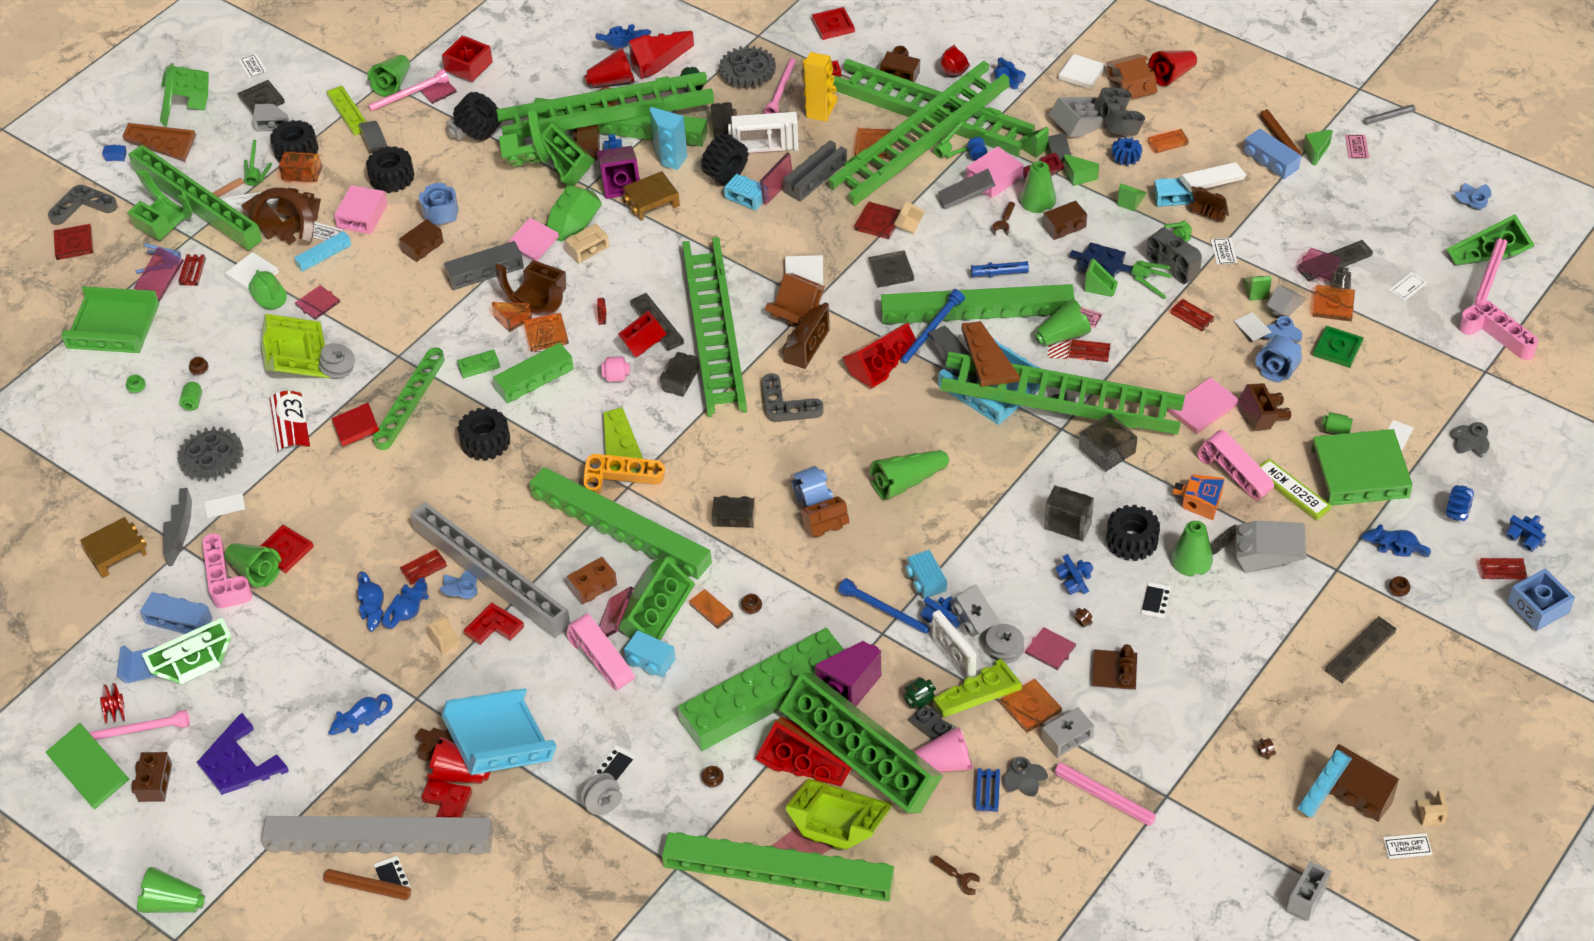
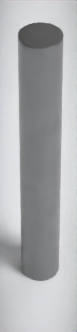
[1364,104,1416,125]

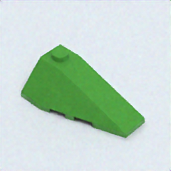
[1446,214,1535,266]

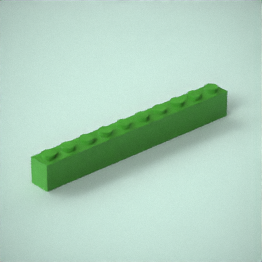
[533,98,708,147]
[128,145,262,250]
[881,284,1075,324]
[529,467,712,580]
[662,832,894,902]

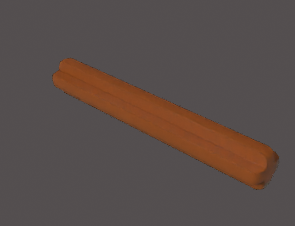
[1260,109,1302,155]
[323,869,411,900]

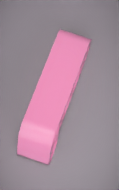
[1459,300,1538,360]
[1197,430,1274,500]
[203,533,253,608]
[567,613,635,691]

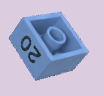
[1508,568,1575,631]

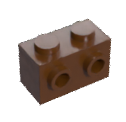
[131,752,172,802]

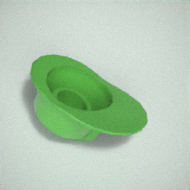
[248,270,287,309]

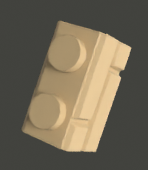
[565,224,609,264]

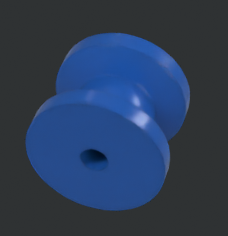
[967,137,988,160]

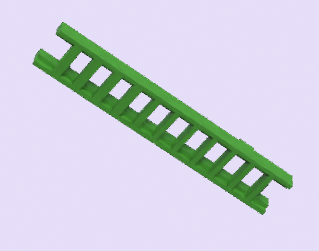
[833,59,1035,157]
[828,61,1010,206]
[496,72,714,138]
[682,237,747,417]
[940,352,1185,435]

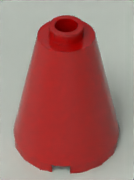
[584,48,635,87]
[1148,50,1197,86]
[427,737,491,784]

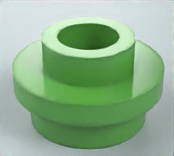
[126,374,146,393]

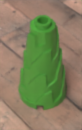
[869,450,949,500]

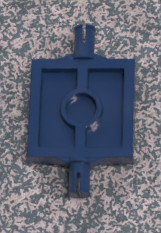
[1070,242,1133,278]

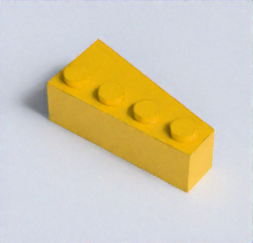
[802,52,838,122]

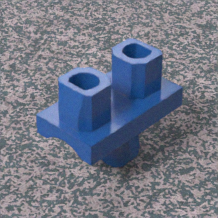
[993,57,1026,89]
[1506,514,1546,552]
[1056,554,1093,595]
[920,596,961,629]

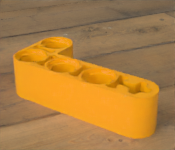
[583,454,665,494]

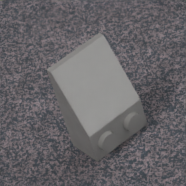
[1049,97,1107,137]
[1236,520,1307,573]

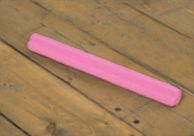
[1474,238,1507,306]
[1055,763,1156,826]

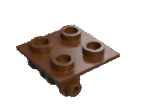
[1189,186,1229,222]
[1092,644,1138,690]

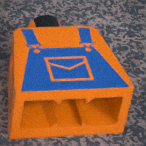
[1173,474,1225,520]

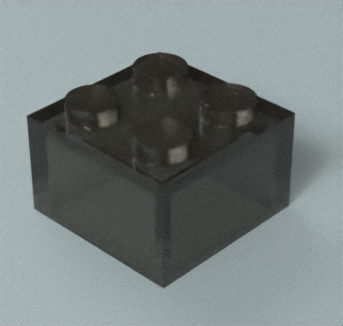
[1078,413,1138,472]
[1044,485,1094,542]

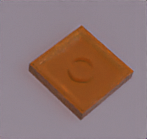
[855,128,893,159]
[1312,285,1355,322]
[524,313,569,352]
[1000,679,1062,733]

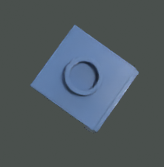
[116,645,158,683]

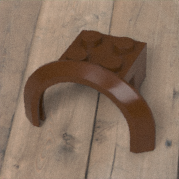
[248,187,321,241]
[495,260,566,314]

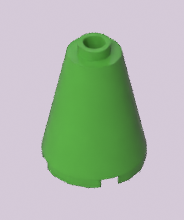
[367,55,410,97]
[1019,161,1056,213]
[1035,299,1091,346]
[1171,521,1213,577]
[224,543,281,588]
[137,867,205,913]

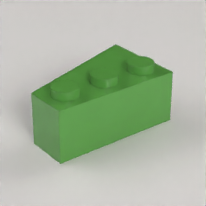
[541,122,595,186]

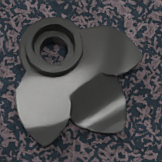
[1451,422,1490,457]
[1004,756,1048,797]

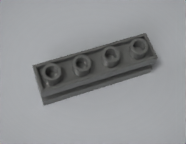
[783,140,847,202]
[444,241,524,290]

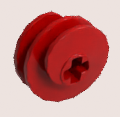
[100,683,125,723]

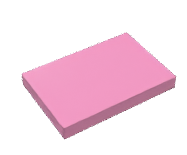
[1168,377,1239,434]

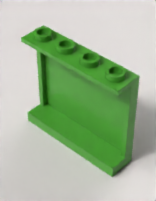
[61,286,159,353]
[1311,429,1413,506]

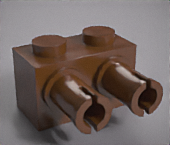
[1238,383,1292,430]

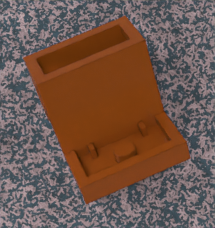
[1106,54,1158,100]
[765,273,825,325]

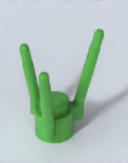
[933,121,968,159]
[243,139,272,186]
[1164,220,1192,242]
[1132,260,1172,299]

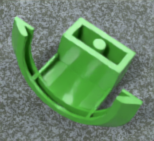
[160,63,209,127]
[499,111,551,167]
[127,170,193,241]

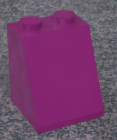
[596,145,640,199]
[815,641,882,706]

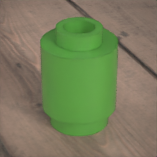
[179,382,202,410]
[1322,412,1353,434]

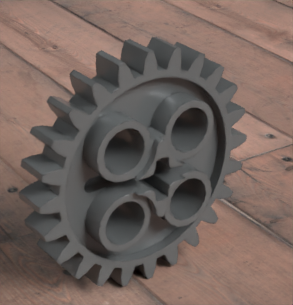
[719,45,776,89]
[177,426,244,482]

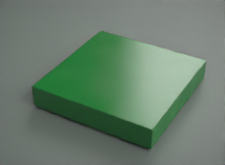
[1313,325,1364,368]

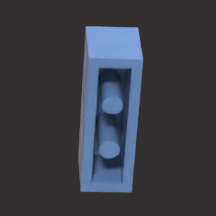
[1243,129,1301,179]
[140,592,213,634]

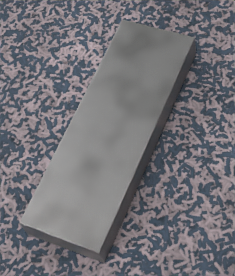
[938,169,996,209]

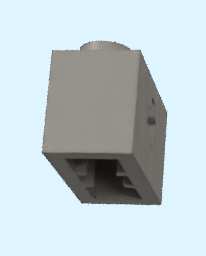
[949,585,999,637]
[1041,707,1094,758]
[1287,861,1331,921]

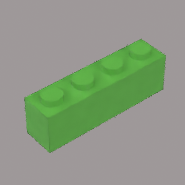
[493,342,574,404]

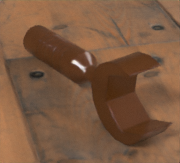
[992,202,1015,236]
[931,855,980,895]

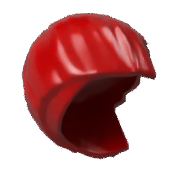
[940,45,970,76]

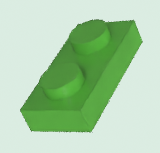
[457,349,500,379]

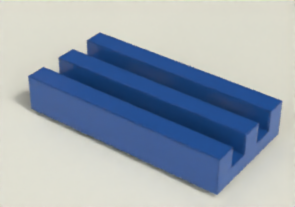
[976,768,1000,812]

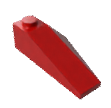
[629,30,694,80]
[843,323,916,388]
[755,716,852,786]

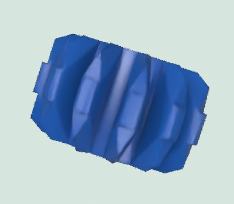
[1111,136,1142,166]
[1446,485,1474,521]

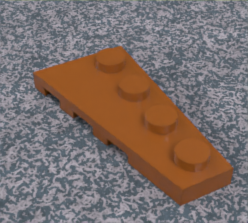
[122,123,196,162]
[961,321,1020,387]

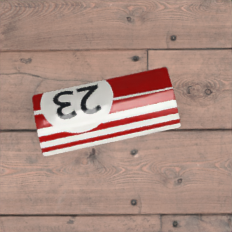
[268,391,310,453]

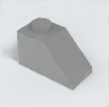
[252,104,290,132]
[1267,285,1307,317]

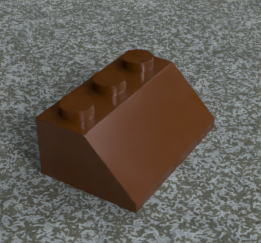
[782,302,830,369]
[1328,744,1399,822]

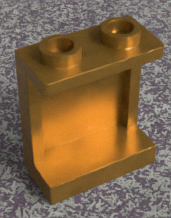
[622,171,680,221]
[80,517,147,578]

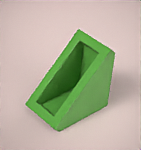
[1018,127,1049,158]
[1303,129,1333,166]
[1063,154,1099,186]
[1118,183,1147,212]
[1085,258,1118,297]
[1243,276,1272,301]

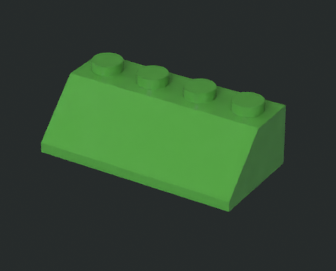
[613,557,695,640]

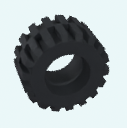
[453,92,502,141]
[270,120,319,166]
[701,134,749,185]
[366,146,415,193]
[458,407,511,461]
[1106,505,1160,561]

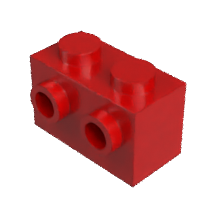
[618,311,667,357]

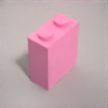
[966,146,1023,199]
[334,185,388,234]

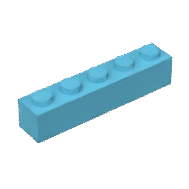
[294,231,351,272]
[1297,750,1352,817]

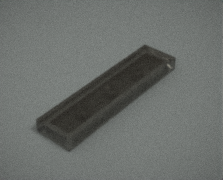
[1298,240,1373,282]
[630,293,684,351]
[1325,616,1397,684]

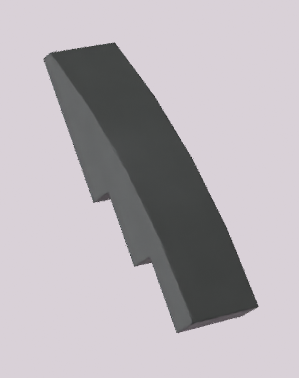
[928,325,978,384]
[163,487,192,566]

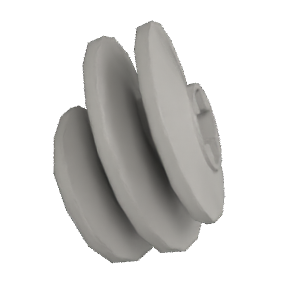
[319,343,355,378]
[985,624,1024,663]
[581,773,622,815]

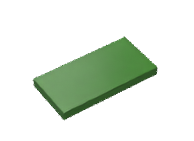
[46,723,129,809]

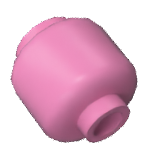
[602,356,630,382]

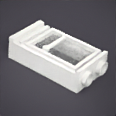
[728,112,799,153]

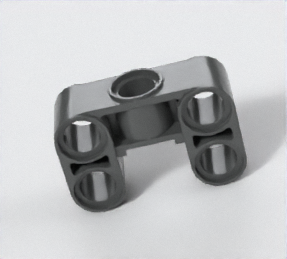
[1095,87,1145,135]
[1146,227,1202,284]

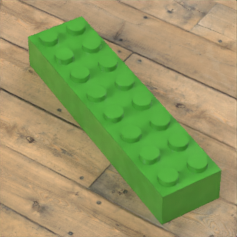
[678,627,844,751]
[779,673,944,813]

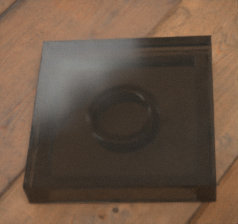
[237,80,285,115]
[868,250,914,288]

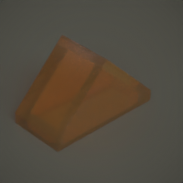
[492,302,532,333]

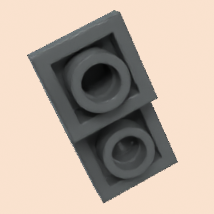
[359,120,387,152]
[1048,133,1071,163]
[909,706,957,740]

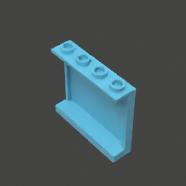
[938,338,1041,425]
[441,688,557,775]

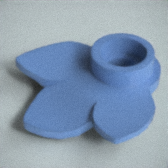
[1455,183,1491,209]
[1263,316,1302,341]
[439,570,477,599]

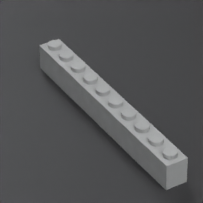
[410,502,570,638]
[262,816,494,855]

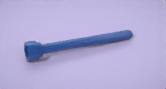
[901,289,965,363]
[838,578,930,634]

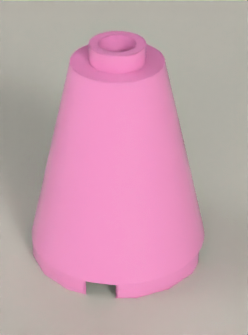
[914,726,973,772]

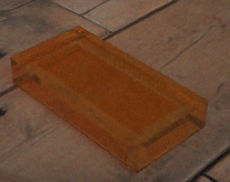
[1148,129,1189,153]
[689,589,733,629]

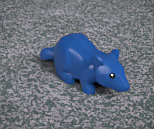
[595,24,651,49]
[1361,524,1431,557]
[358,571,384,632]
[382,578,429,629]
[328,694,393,735]

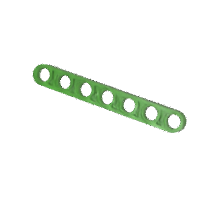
[373,347,445,450]

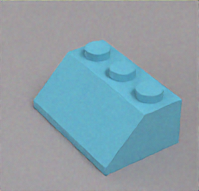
[649,107,687,170]

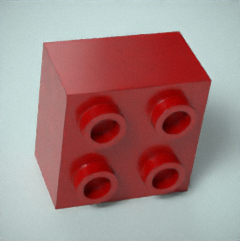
[442,35,493,82]

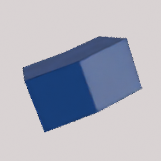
[102,144,127,161]

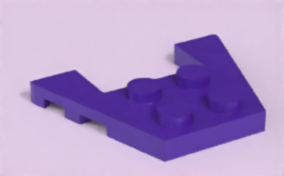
[197,713,289,795]

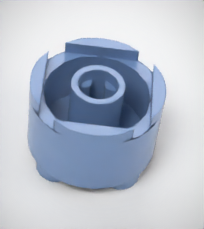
[419,183,459,225]
[1255,335,1302,382]
[791,466,833,508]

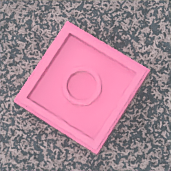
[508,218,559,261]

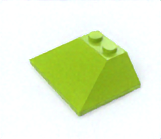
[261,314,330,378]
[786,778,893,850]

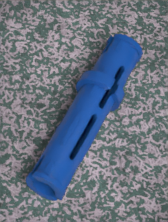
[971,261,1029,278]

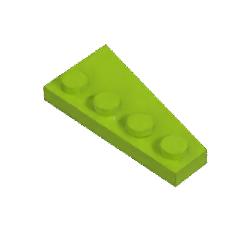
[604,407,643,472]
[933,658,1022,718]

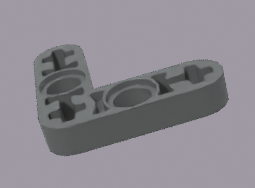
[48,185,118,225]
[763,373,824,422]

